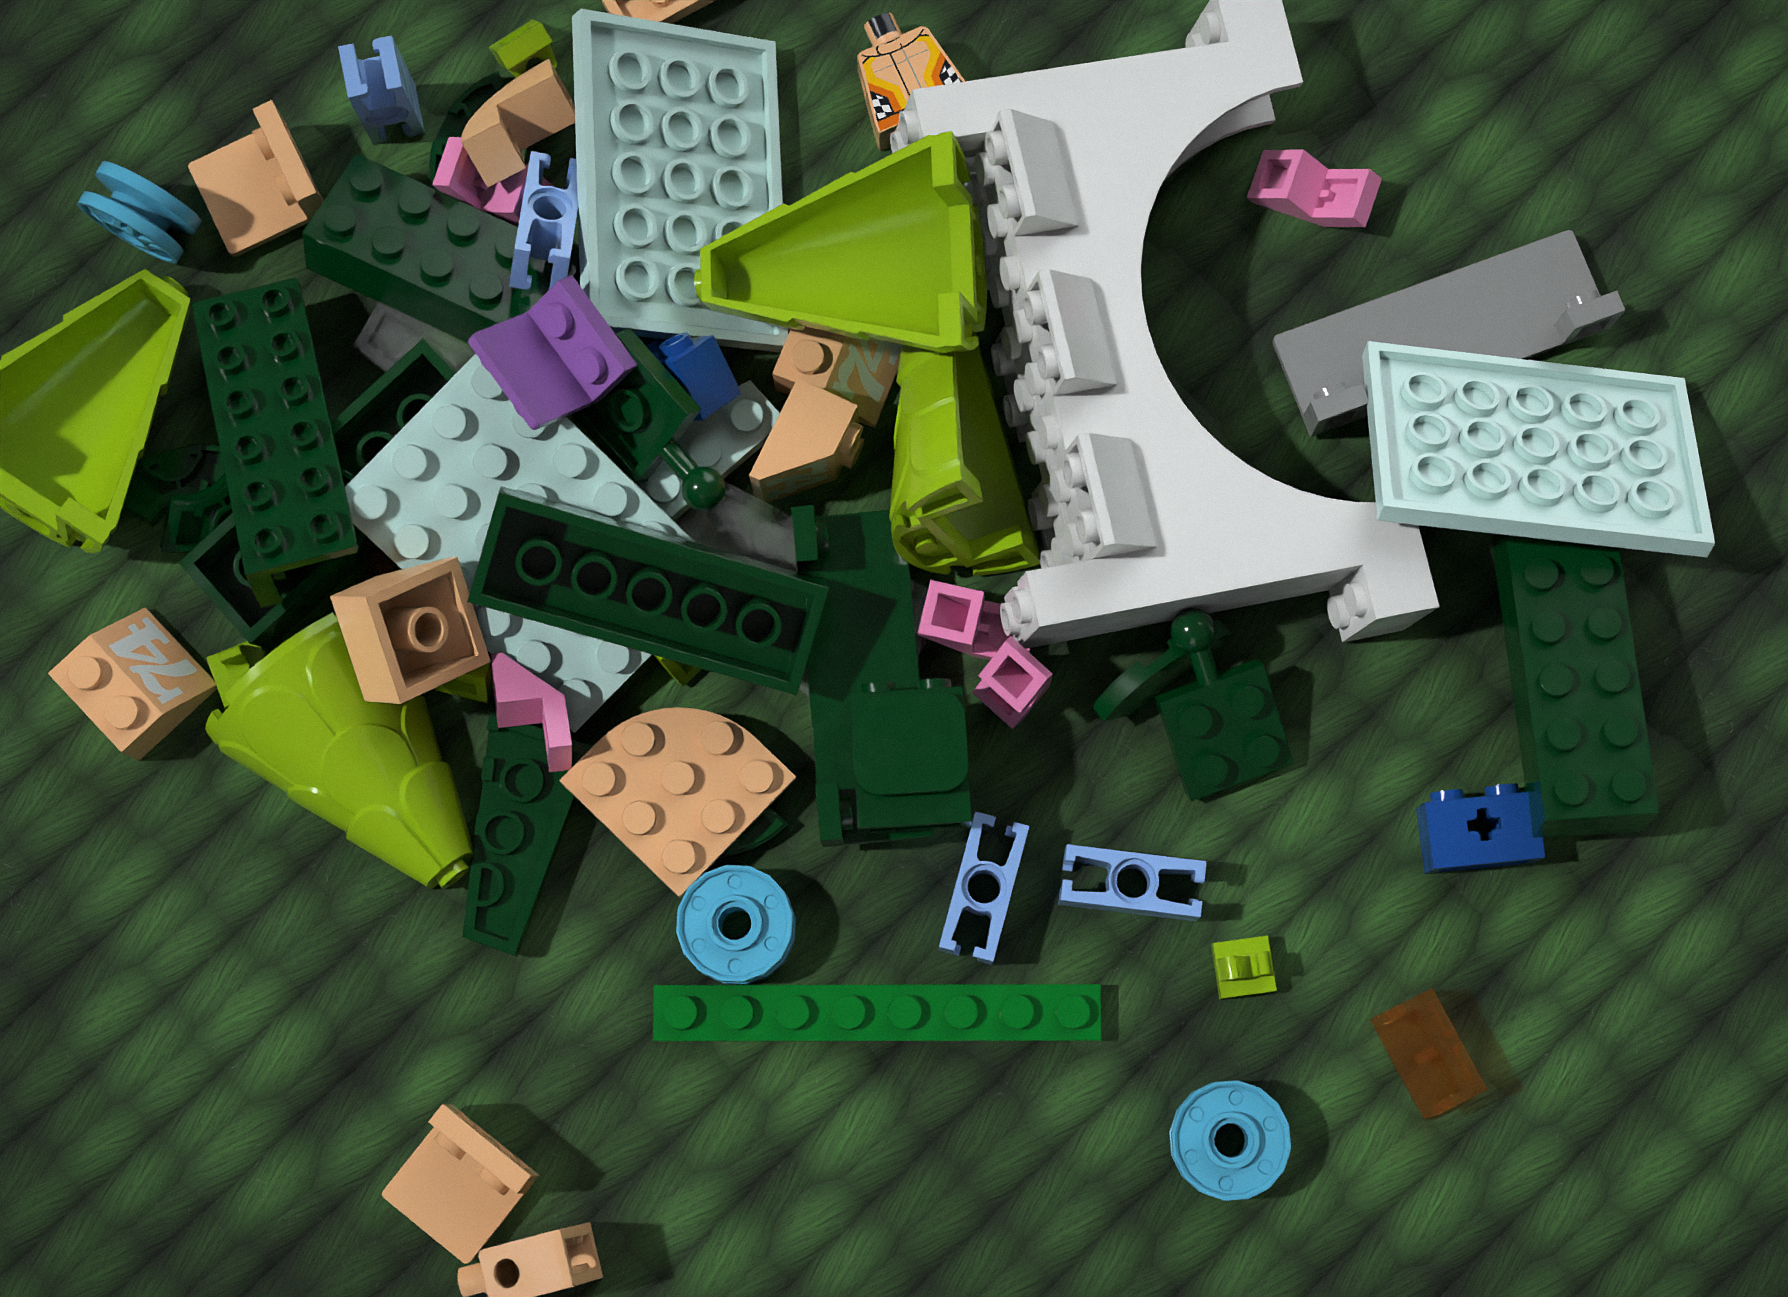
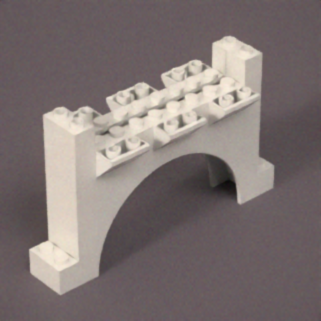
[890,0,1439,649]

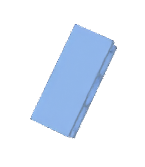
[338,35,425,144]
[509,151,578,290]
[938,811,1029,965]
[1058,844,1207,922]

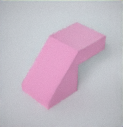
[432,137,554,227]
[1247,150,1382,227]
[918,580,1031,660]
[972,636,1053,729]
[491,652,572,772]

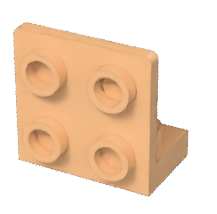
[188,100,323,257]
[382,1104,540,1264]

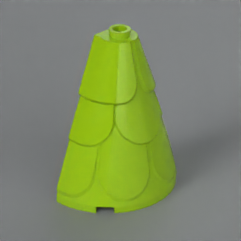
[694,131,987,353]
[0,269,191,553]
[889,332,1040,576]
[205,612,474,889]

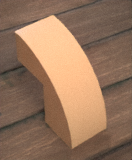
[461,59,575,188]

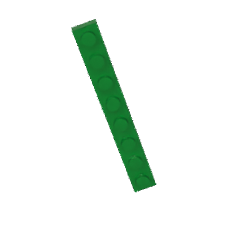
[653,984,1101,1042]

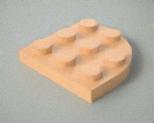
[559,707,796,898]

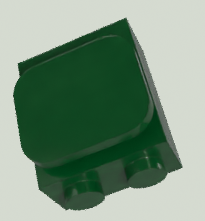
[850,678,972,834]

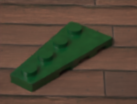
[462,710,592,957]

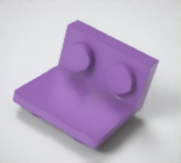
[468,275,638,430]

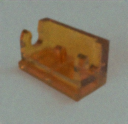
[1369,988,1488,1120]

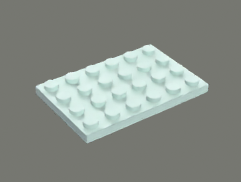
[572,9,788,352]
[1362,341,1715,557]
[345,354,697,733]

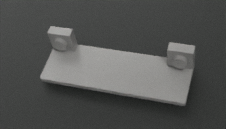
[1272,230,1625,437]

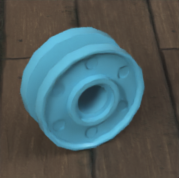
[77,161,202,264]
[676,865,796,985]
[1169,1080,1291,1201]

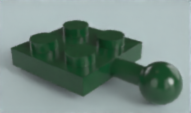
[572,329,726,511]
[1155,608,1294,802]

